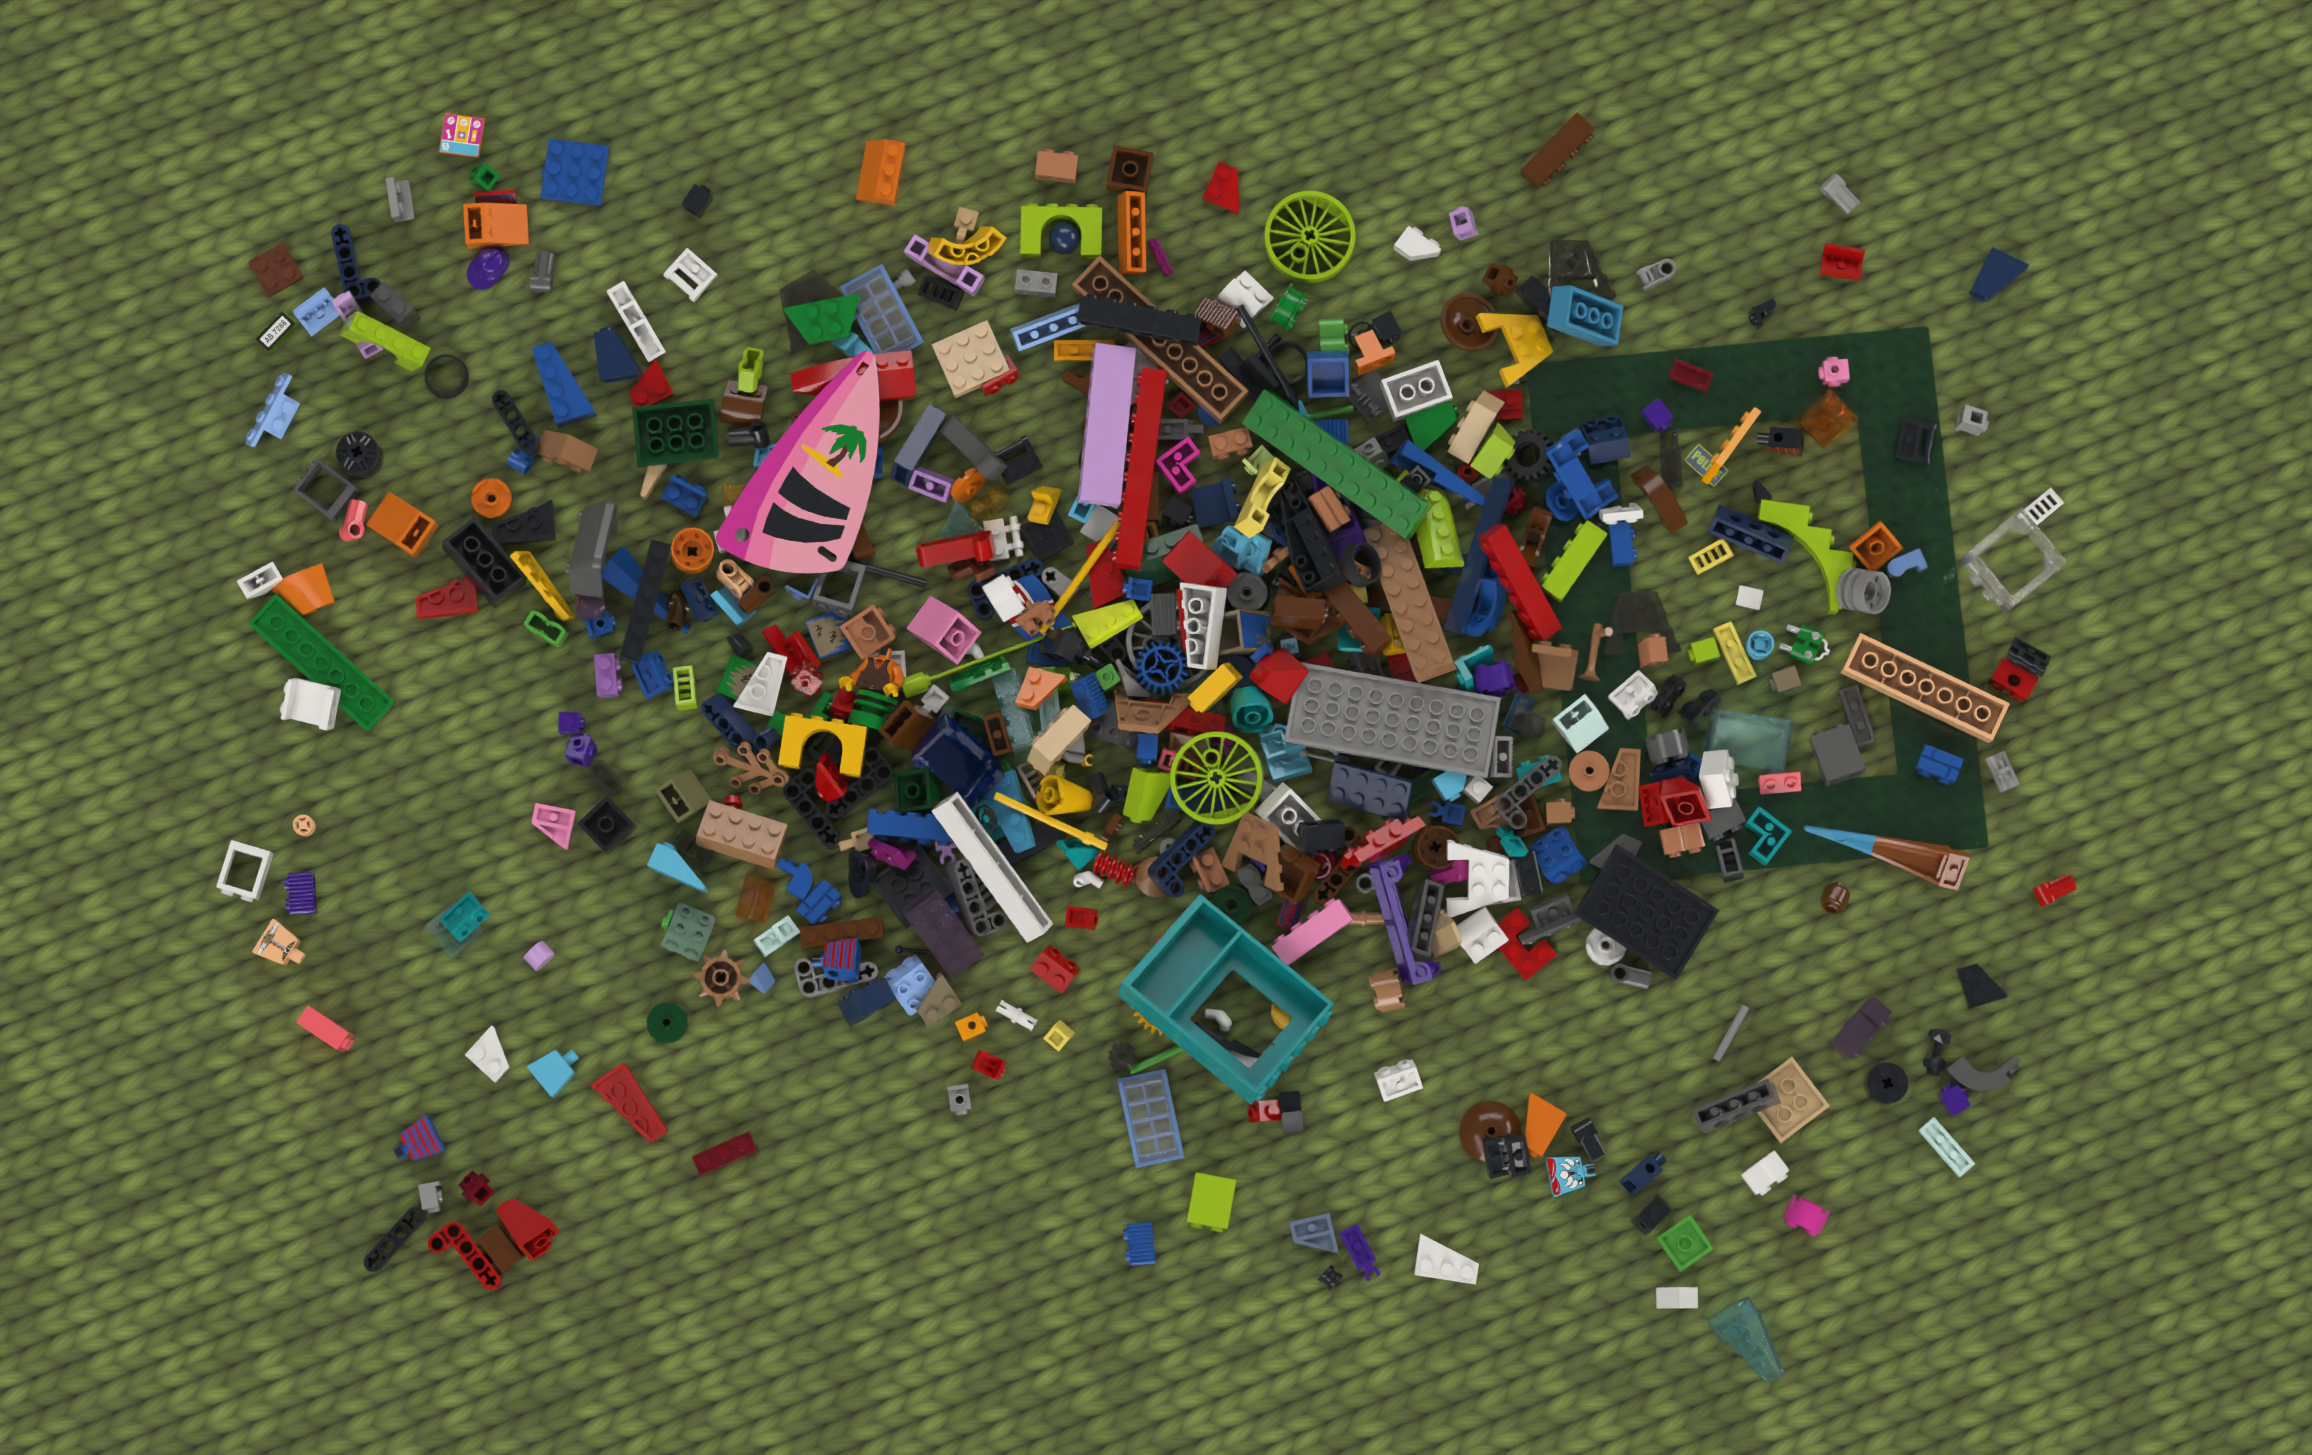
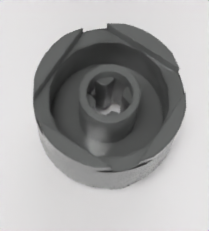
[1644,727,1690,765]

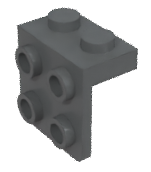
[1088,698,1139,752]

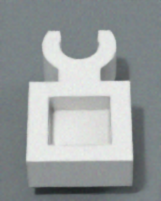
[921,684,950,713]

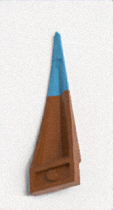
[1804,826,1970,890]

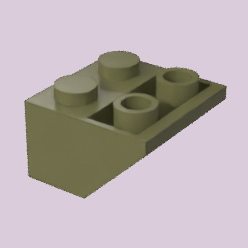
[655,769,712,826]

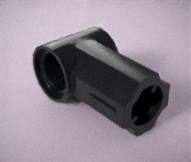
[728,422,771,449]
[1087,772,1118,815]
[1570,1117,1606,1162]

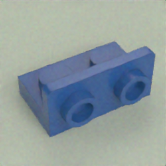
[661,475,708,518]
[630,651,674,700]

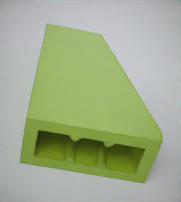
[1123,767,1170,823]

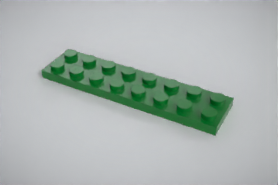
[248,594,396,733]

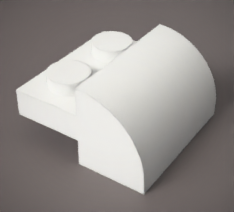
[1216,271,1274,328]
[1456,906,1509,964]

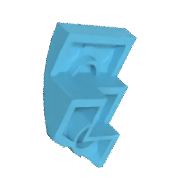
[1211,525,1272,577]
[1257,723,1312,783]

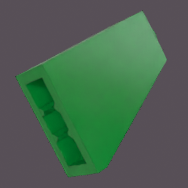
[1404,401,1459,452]

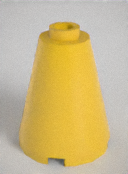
[1036,774,1094,815]

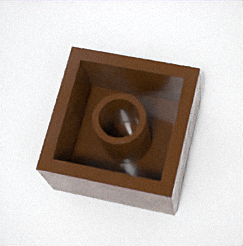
[1107,146,1154,197]

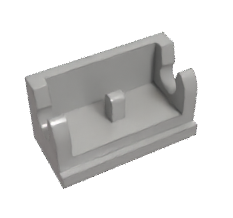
[1233,768,1277,803]

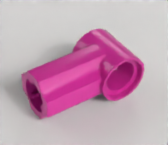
[1428,860,1468,885]

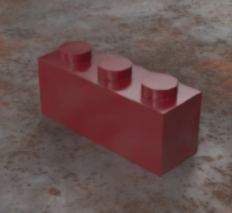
[692,1131,758,1176]

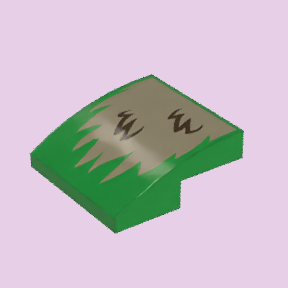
[715,654,759,701]

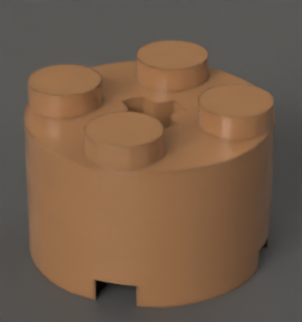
[1369,967,1406,1013]

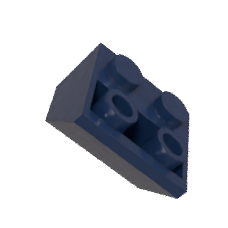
[1580,415,1631,465]

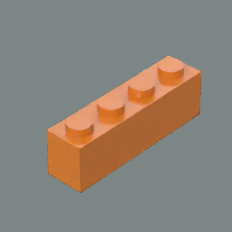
[1117,191,1146,276]

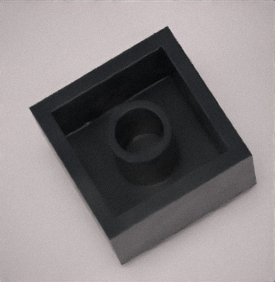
[577,795,637,855]

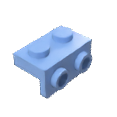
[293,288,340,337]

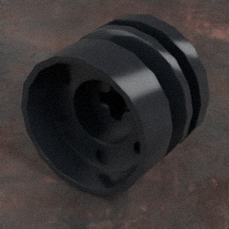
[336,431,384,479]

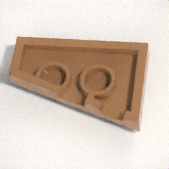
[1597,748,1641,811]

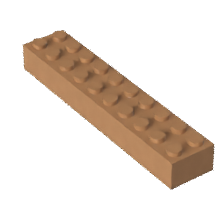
[1072,255,1248,425]

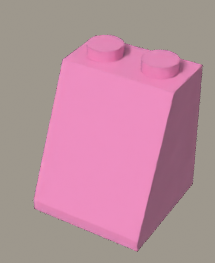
[906,596,982,665]

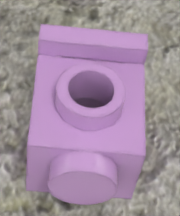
[1449,206,1479,241]

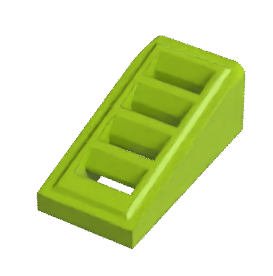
[672,665,698,711]

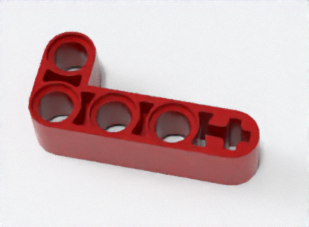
[915,530,996,567]
[427,1222,503,1290]

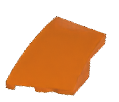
[271,563,336,617]

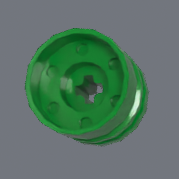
[847,689,898,735]

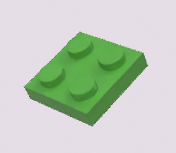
[1656,1214,1714,1272]

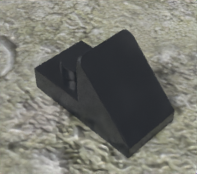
[1279,1091,1304,1134]

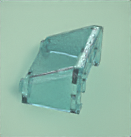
[1704,710,1793,774]

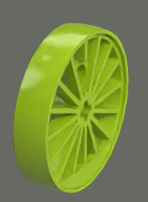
[1264,191,1356,284]
[1170,731,1264,825]

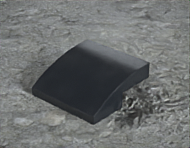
[1482,1134,1532,1179]

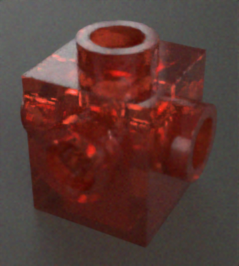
[790,660,823,697]

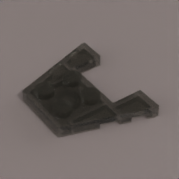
[1546,240,1617,300]
[779,269,861,352]
[1604,591,1681,656]

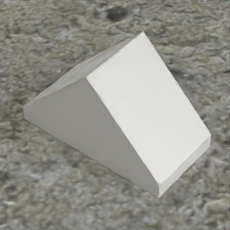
[237,562,283,599]
[1656,1287,1698,1309]

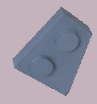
[1289,1213,1338,1253]

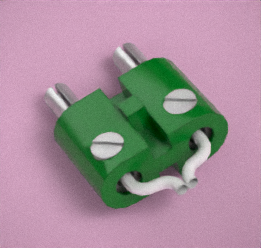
[1779,624,1830,665]

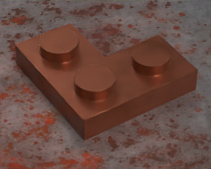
[947,557,996,582]

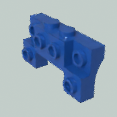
[1544,427,1619,520]

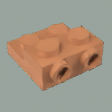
[840,604,898,661]

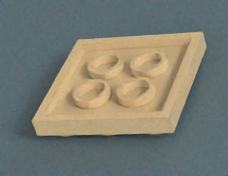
[932,320,1010,398]
[1757,1057,1830,1144]

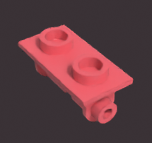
[1758,771,1801,795]

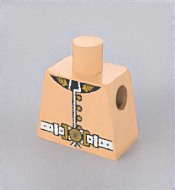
[252,919,306,966]

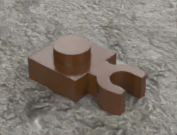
[1100,813,1124,843]

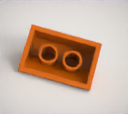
[856,139,906,207]

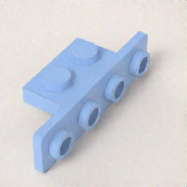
[245,373,300,447]

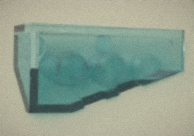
[1708,1296,1785,1382]

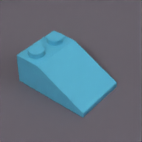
[647,842,709,894]

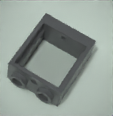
[293,459,359,523]
[813,555,866,617]

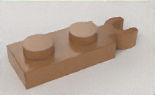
[1261,544,1289,573]

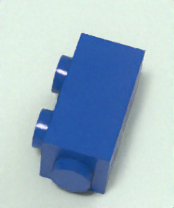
[1608,520,1637,567]

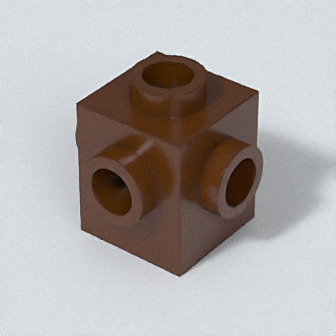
[1482,263,1518,296]

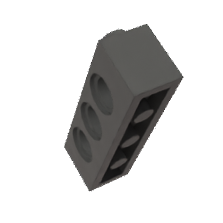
[1402,879,1444,963]
[1692,1079,1781,1134]

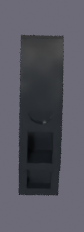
[1194,1022,1262,1068]

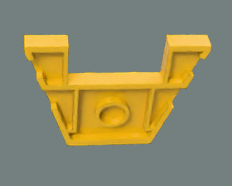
[1476,313,1553,388]

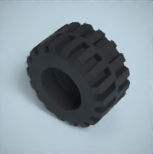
[1504,429,1554,483]

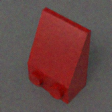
[1162,531,1237,588]

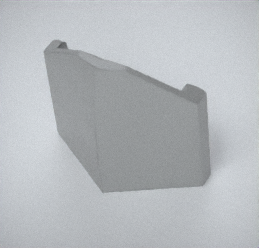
[1115,659,1151,698]

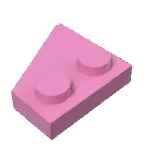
[531,803,576,850]

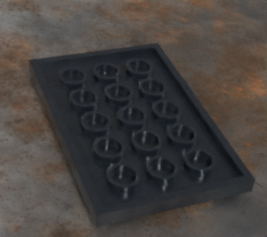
[1573,844,1719,980]

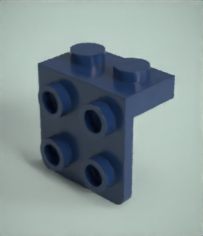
[1190,477,1241,528]

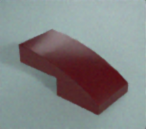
[1167,391,1198,419]

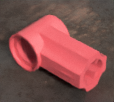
[339,499,368,542]

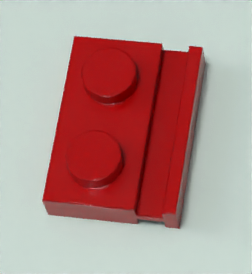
[1480,389,1523,421]

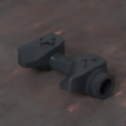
[1923,1029,1951,1076]

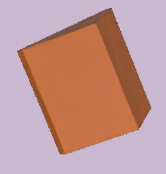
[1849,521,1903,571]

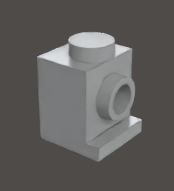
[1955,404,1989,436]
[947,1084,972,1116]
[418,1181,444,1213]

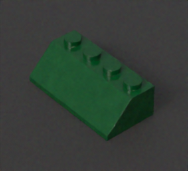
[1126,524,1204,588]

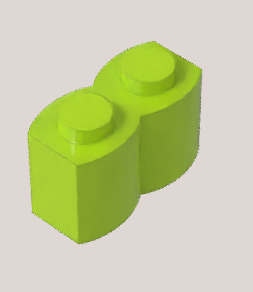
[737,347,763,393]

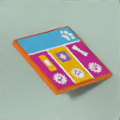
[439,113,485,158]

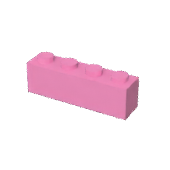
[1272,898,1354,966]

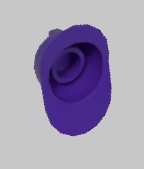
[467,247,510,290]

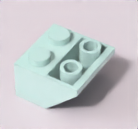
[1551,694,1609,754]

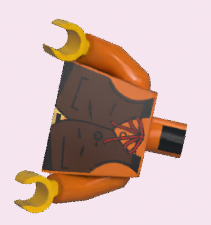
[839,647,905,697]

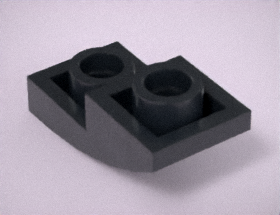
[1400,465,1434,494]

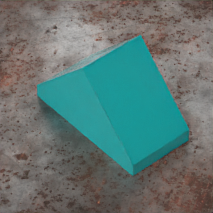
[1056,839,1101,870]

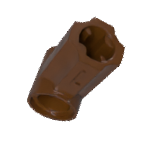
[736,577,774,616]

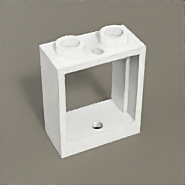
[216,840,274,902]

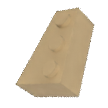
[1027,705,1092,776]

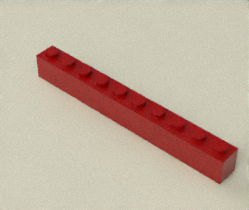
[1112,367,1167,571]

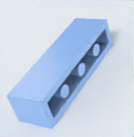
[1009,303,1086,351]

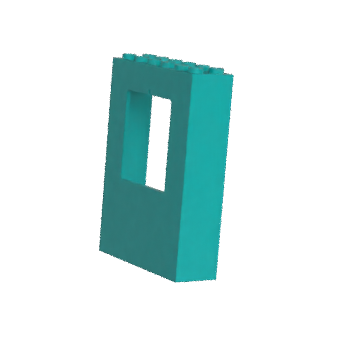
[1118,894,1334,1105]

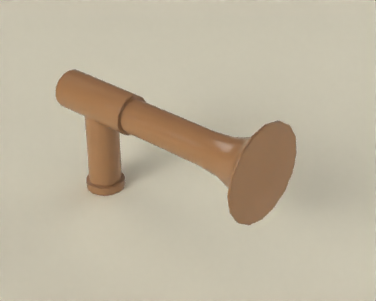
[1579,623,1613,682]

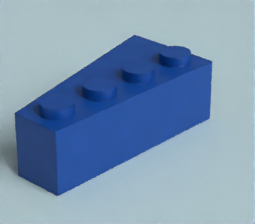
[532,342,597,428]

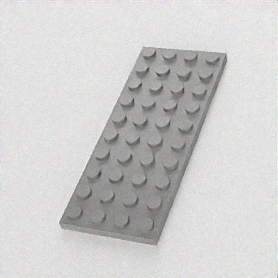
[1284,662,1501,778]

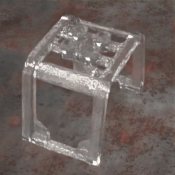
[1960,508,2067,615]

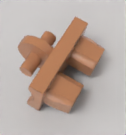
[1015,600,1056,636]

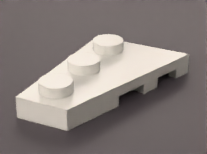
[1414,1234,1479,1285]

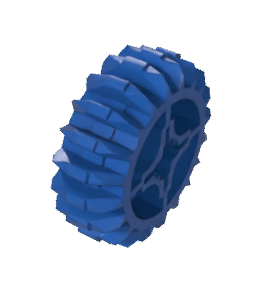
[1134,640,1190,696]

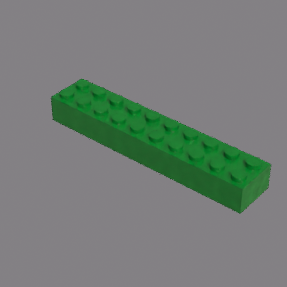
[1242,389,1433,539]

